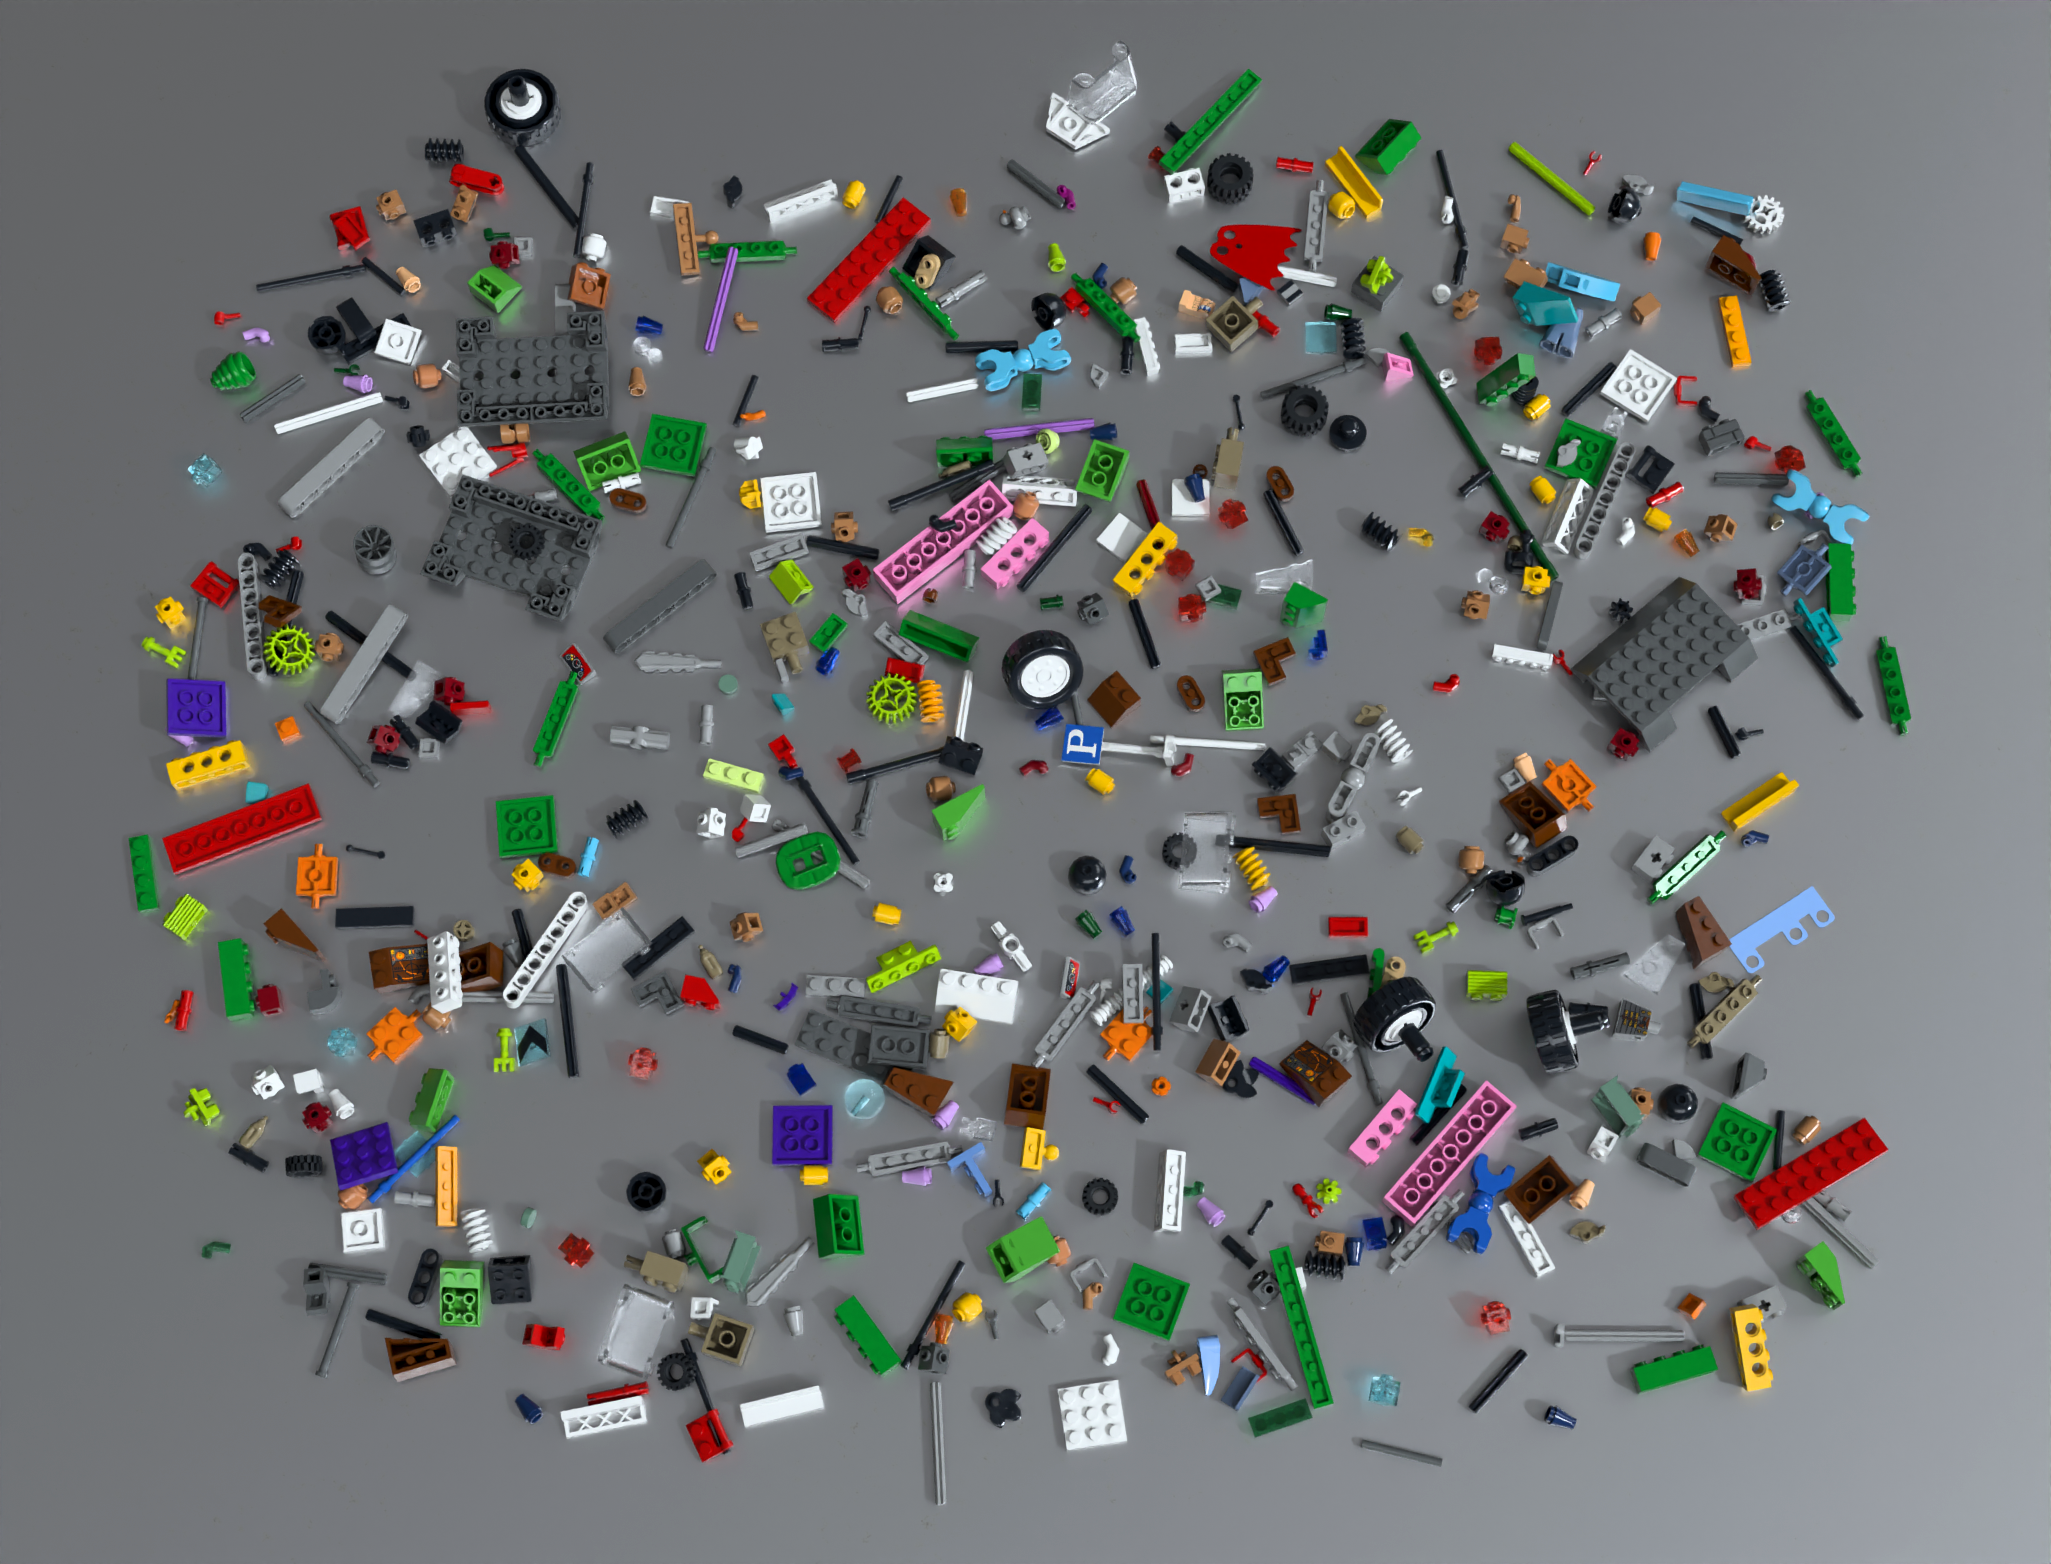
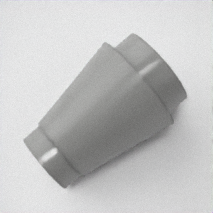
[783,1306,803,1336]

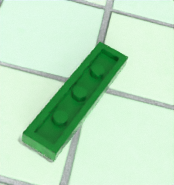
[129,834,159,913]

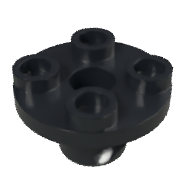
[1329,415,1367,452]

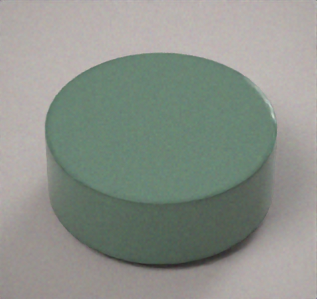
[719,674,738,694]
[520,1207,537,1229]

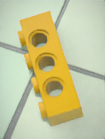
[1113,522,1178,598]
[166,740,250,790]
[1729,1304,1773,1391]

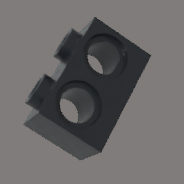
[413,209,457,247]

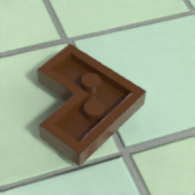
[258,595,302,628]
[1253,637,1296,686]
[1257,794,1301,835]

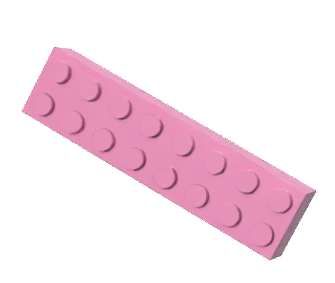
[873,479,1014,605]
[1382,1080,1517,1227]

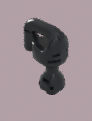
[1504,530,1534,574]

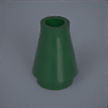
[1324,303,1352,322]
[1075,909,1102,939]

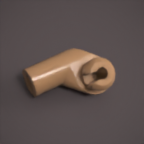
[1508,194,1521,223]
[733,312,758,331]
[1083,1282,1103,1310]

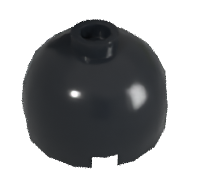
[1608,185,1642,224]
[1031,293,1066,331]
[308,316,346,354]
[1068,856,1107,895]
[1486,870,1525,906]
[1657,1084,1698,1124]
[626,1172,667,1213]

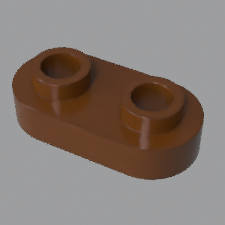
[1266,466,1294,502]
[609,488,647,513]
[1177,675,1205,712]
[538,853,577,878]

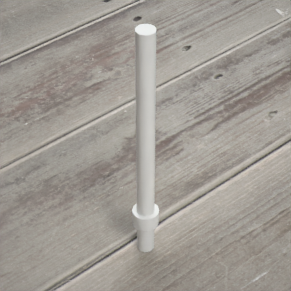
[1150,735,1265,751]

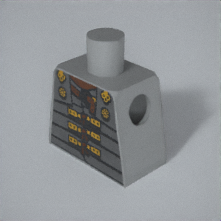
[1612,998,1661,1041]

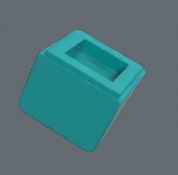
[772,694,794,716]
[245,781,269,804]
[1146,979,1173,1004]

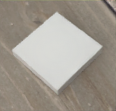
[374,319,422,365]
[1172,479,1210,516]
[1096,513,1148,564]
[341,1208,384,1253]

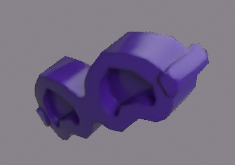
[773,983,798,1011]

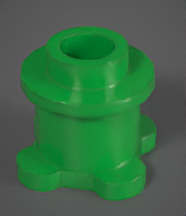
[1494,906,1518,929]

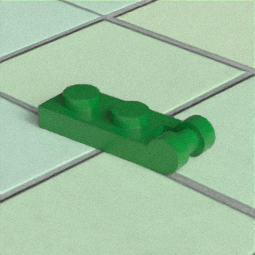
[1367,948,1385,998]

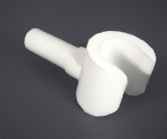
[1396,787,1422,806]
[1098,978,1112,1005]

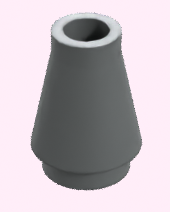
[502,938,525,968]

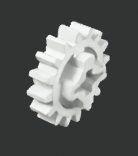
[1744,195,1785,235]

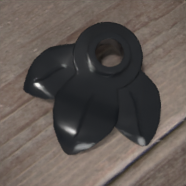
[1222,1060,1259,1098]
[985,1389,1022,1428]

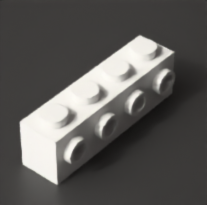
[427,931,463,1014]

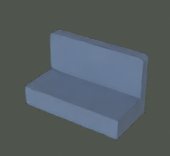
[1221,1366,1260,1412]

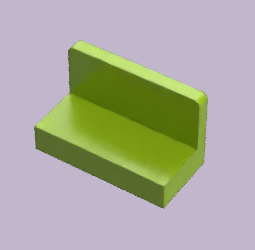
[769,559,814,604]

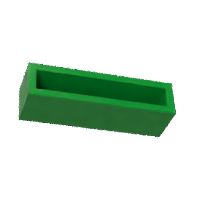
[1476,353,1536,406]
[1824,543,1856,621]
[898,610,979,663]
[218,938,256,1021]
[834,1295,902,1377]
[1630,1344,1718,1394]

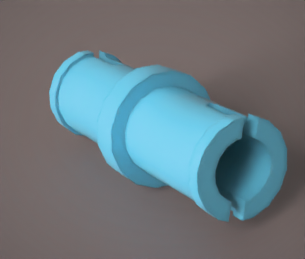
[577,837,599,877]
[1015,1182,1051,1220]

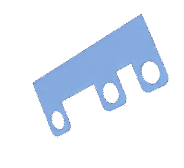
[1729,886,1835,973]

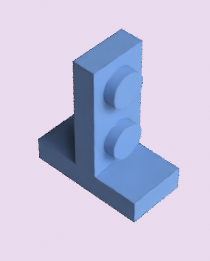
[947,1142,992,1198]

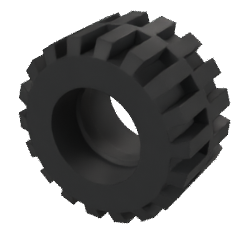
[1207,153,1254,204]
[1281,385,1329,437]

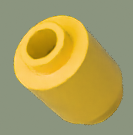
[842,180,866,209]
[1523,394,1551,421]
[1529,476,1556,504]
[1643,507,1672,532]
[1085,768,1115,795]
[872,902,902,925]
[800,1165,828,1185]

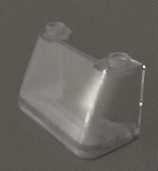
[1066,40,1138,125]
[561,907,652,993]
[598,1284,676,1380]

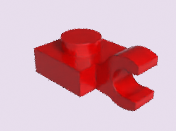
[1060,287,1090,318]
[768,734,798,769]

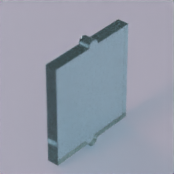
[1305,321,1337,355]
[394,1130,435,1178]

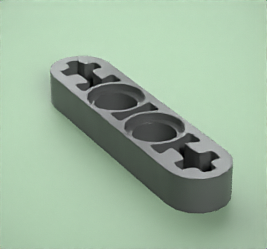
[1536,581,1563,651]

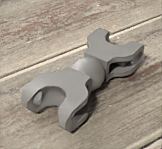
[1325,733,1380,824]

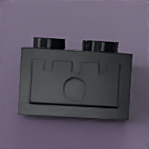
[487,1255,532,1304]

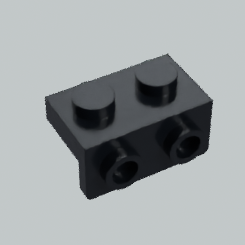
[415,700,462,744]
[938,736,983,775]
[1252,747,1298,791]
[1207,995,1249,1042]

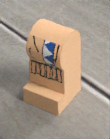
[1178,290,1216,319]

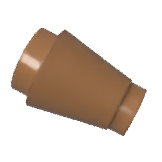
[628,367,647,396]

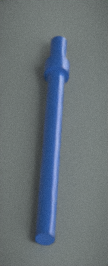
[368,1115,460,1204]

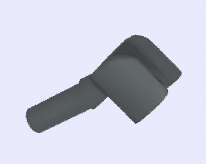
[985,1310,999,1339]

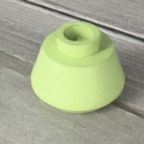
[1036,428,1060,454]

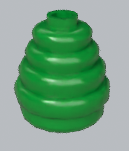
[210,351,256,390]

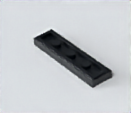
[340,313,412,365]
[335,906,414,929]
[622,916,695,980]
[1289,954,1370,985]

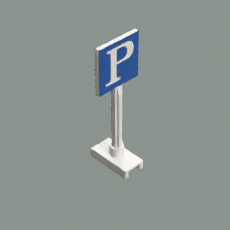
[1061,724,1177,767]

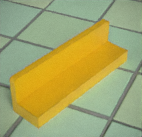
[1325,146,1383,219]
[1721,772,1799,832]

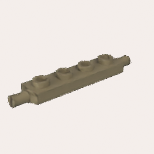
[1687,975,1762,1048]

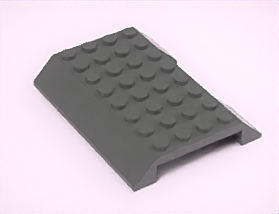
[1570,577,1758,753]

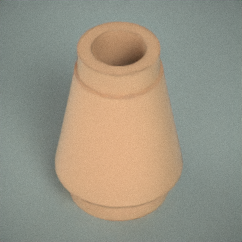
[396,267,421,293]
[1513,753,1537,782]
[1569,1179,1595,1210]

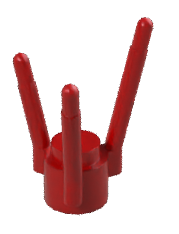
[487,442,528,477]

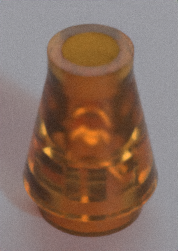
[949,188,967,217]
[1674,529,1700,557]
[935,1314,954,1344]

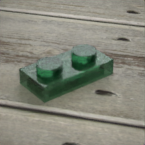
[1022,374,1042,411]
[1200,584,1242,610]

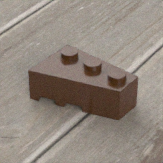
[880,1068,954,1117]
[385,1338,457,1382]

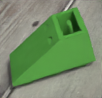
[1222,668,1264,730]
[986,1216,1061,1283]
[1796,1241,1845,1310]
[440,1260,484,1327]

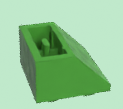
[467,265,522,313]

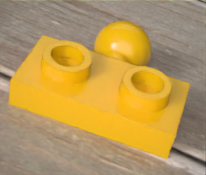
[1020,1127,1059,1170]

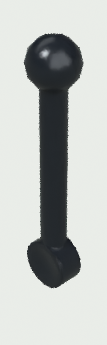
[858,306,871,341]
[1233,395,1245,431]
[346,845,385,859]
[1247,1200,1273,1236]

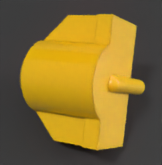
[739,479,761,509]

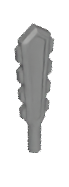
[634,651,721,672]
[745,1237,814,1307]

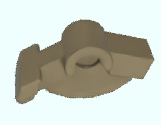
[1354,704,1387,726]
[1698,972,1734,993]
[1570,1221,1606,1244]

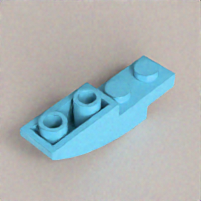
[1545,262,1620,301]

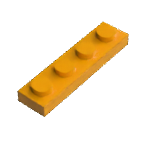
[1718,295,1752,368]
[435,1146,457,1227]

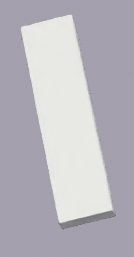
[1498,1201,1555,1277]

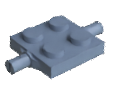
[1777,543,1832,596]

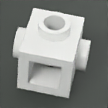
[696,807,726,839]
[251,1064,285,1099]

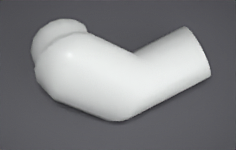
[1441,196,1454,224]
[1616,517,1635,546]
[1102,1334,1119,1365]

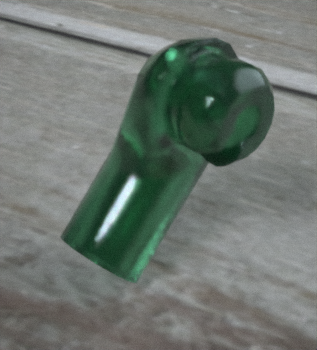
[1183,1181,1205,1197]
[201,1241,231,1259]

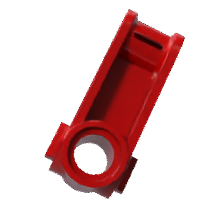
[449,164,504,196]

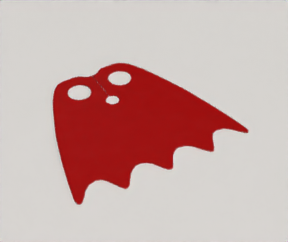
[1210,225,1302,291]

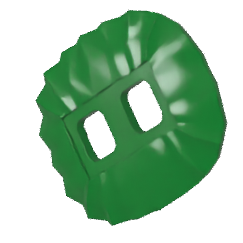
[776,832,841,890]

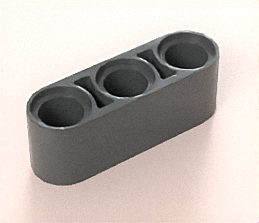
[1636,1143,1697,1187]

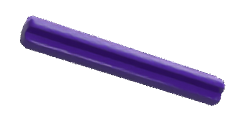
[1249,1057,1315,1105]

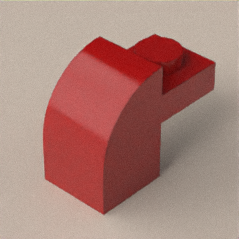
[522,1324,565,1350]

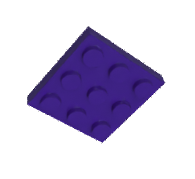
[166,678,226,738]
[772,1105,833,1166]
[330,1122,399,1191]

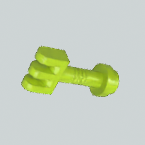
[142,637,186,669]
[1413,921,1459,954]
[494,1028,515,1072]

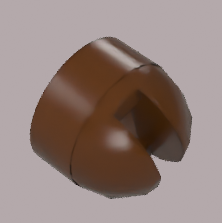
[1193,464,1208,479]
[922,588,938,604]

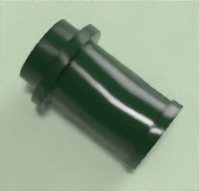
[1040,594,1064,610]

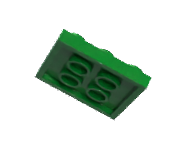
[640,414,707,477]
[1544,418,1618,489]
[496,795,558,858]
[1697,1102,1777,1183]
[1113,1263,1190,1341]

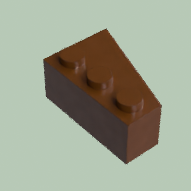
[1675,896,1732,969]

